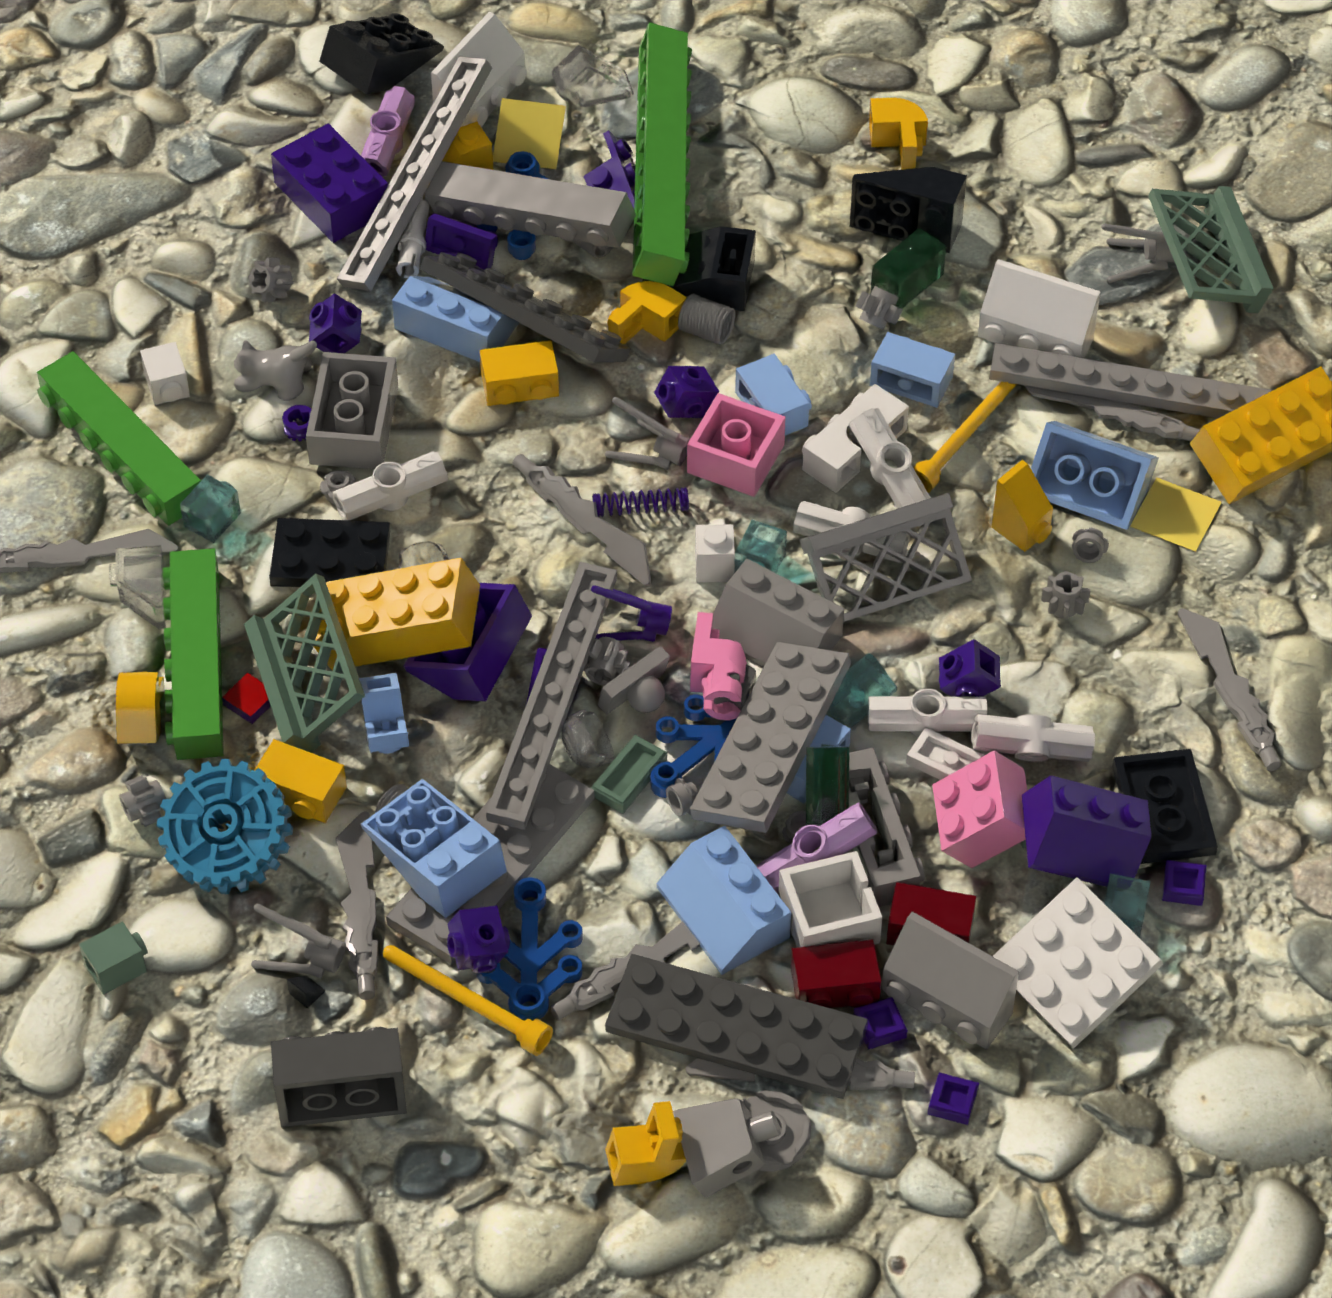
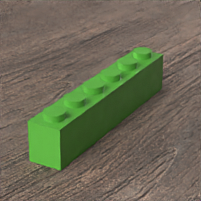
[37,351,205,526]
[163,548,224,760]

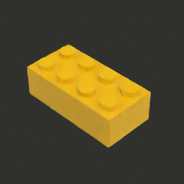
[1190,366,1332,505]
[313,558,480,671]

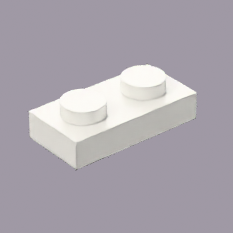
[906,727,985,780]

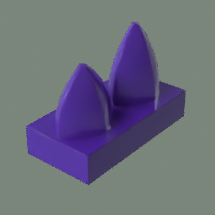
[425,213,499,270]

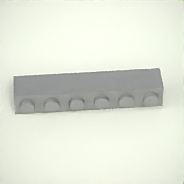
[424,161,636,248]

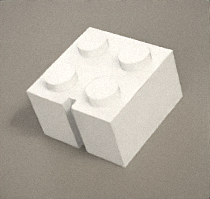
[778,851,882,948]

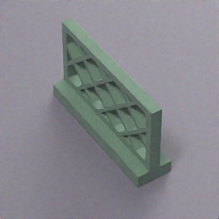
[1148,186,1274,313]
[244,574,365,753]

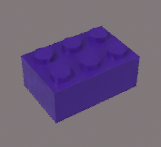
[271,123,388,243]

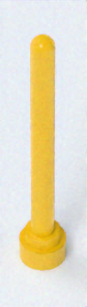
[913,381,1017,493]
[383,945,553,1056]

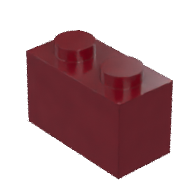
[886,882,977,946]
[791,939,881,1008]

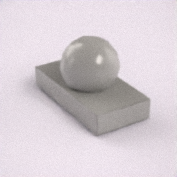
[598,646,670,715]

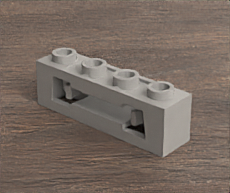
[826,747,925,907]

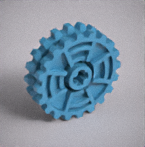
[157,759,293,894]

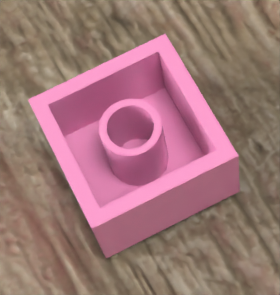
[687,393,786,497]
[932,750,1028,868]

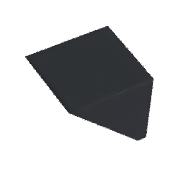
[287,976,325,1008]

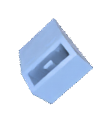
[361,778,507,918]

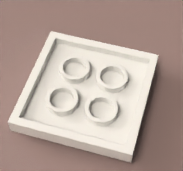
[993,877,1163,1049]

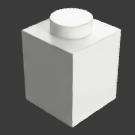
[140,342,190,405]
[695,524,735,583]

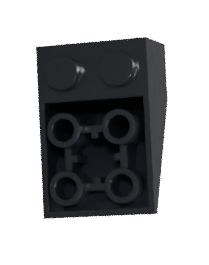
[319,13,444,94]
[849,167,967,253]
[642,226,756,311]

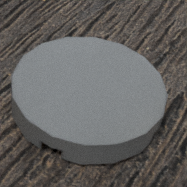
[741,1090,811,1172]

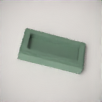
[591,734,668,814]

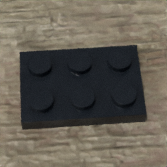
[269,518,391,587]
[1112,749,1218,864]

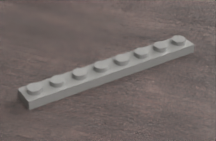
[337,56,492,292]
[989,343,1273,418]
[486,562,617,830]

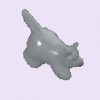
[234,340,317,401]

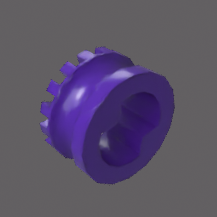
[282,405,311,442]

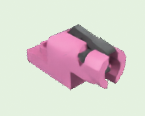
[690,612,756,720]

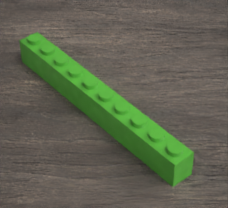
[632,22,692,286]

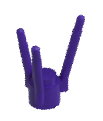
[591,585,672,642]

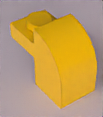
[869,98,928,170]
[607,281,687,345]
[116,672,165,744]
[605,1101,686,1186]

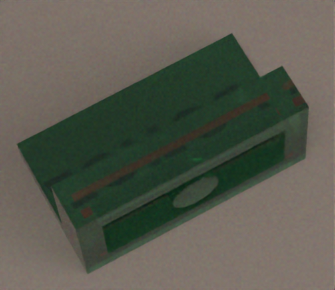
[806,744,850,826]

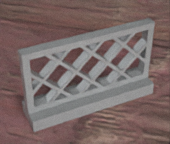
[800,493,972,622]

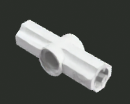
[849,408,931,509]
[332,451,448,520]
[793,501,910,563]
[868,688,987,737]
[971,714,1095,762]

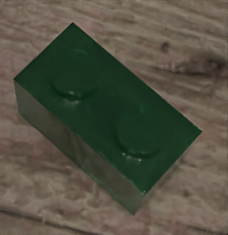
[870,228,946,309]

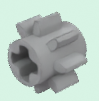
[248,257,294,302]
[856,286,903,330]
[1041,571,1090,620]
[584,637,630,685]
[119,775,166,827]

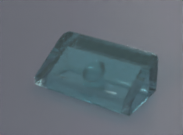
[826,653,897,729]

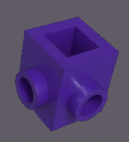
[309,293,362,354]
[654,366,720,418]
[939,639,1001,697]
[447,905,510,973]

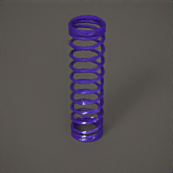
[592,487,689,517]

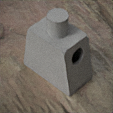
[673,1098,781,1197]

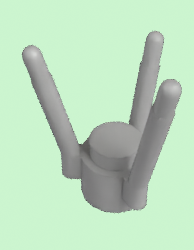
[1101,223,1174,283]
[605,397,690,470]
[251,904,346,978]

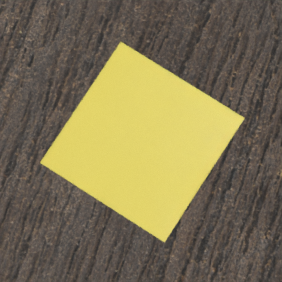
[493,98,566,169]
[1130,477,1222,552]

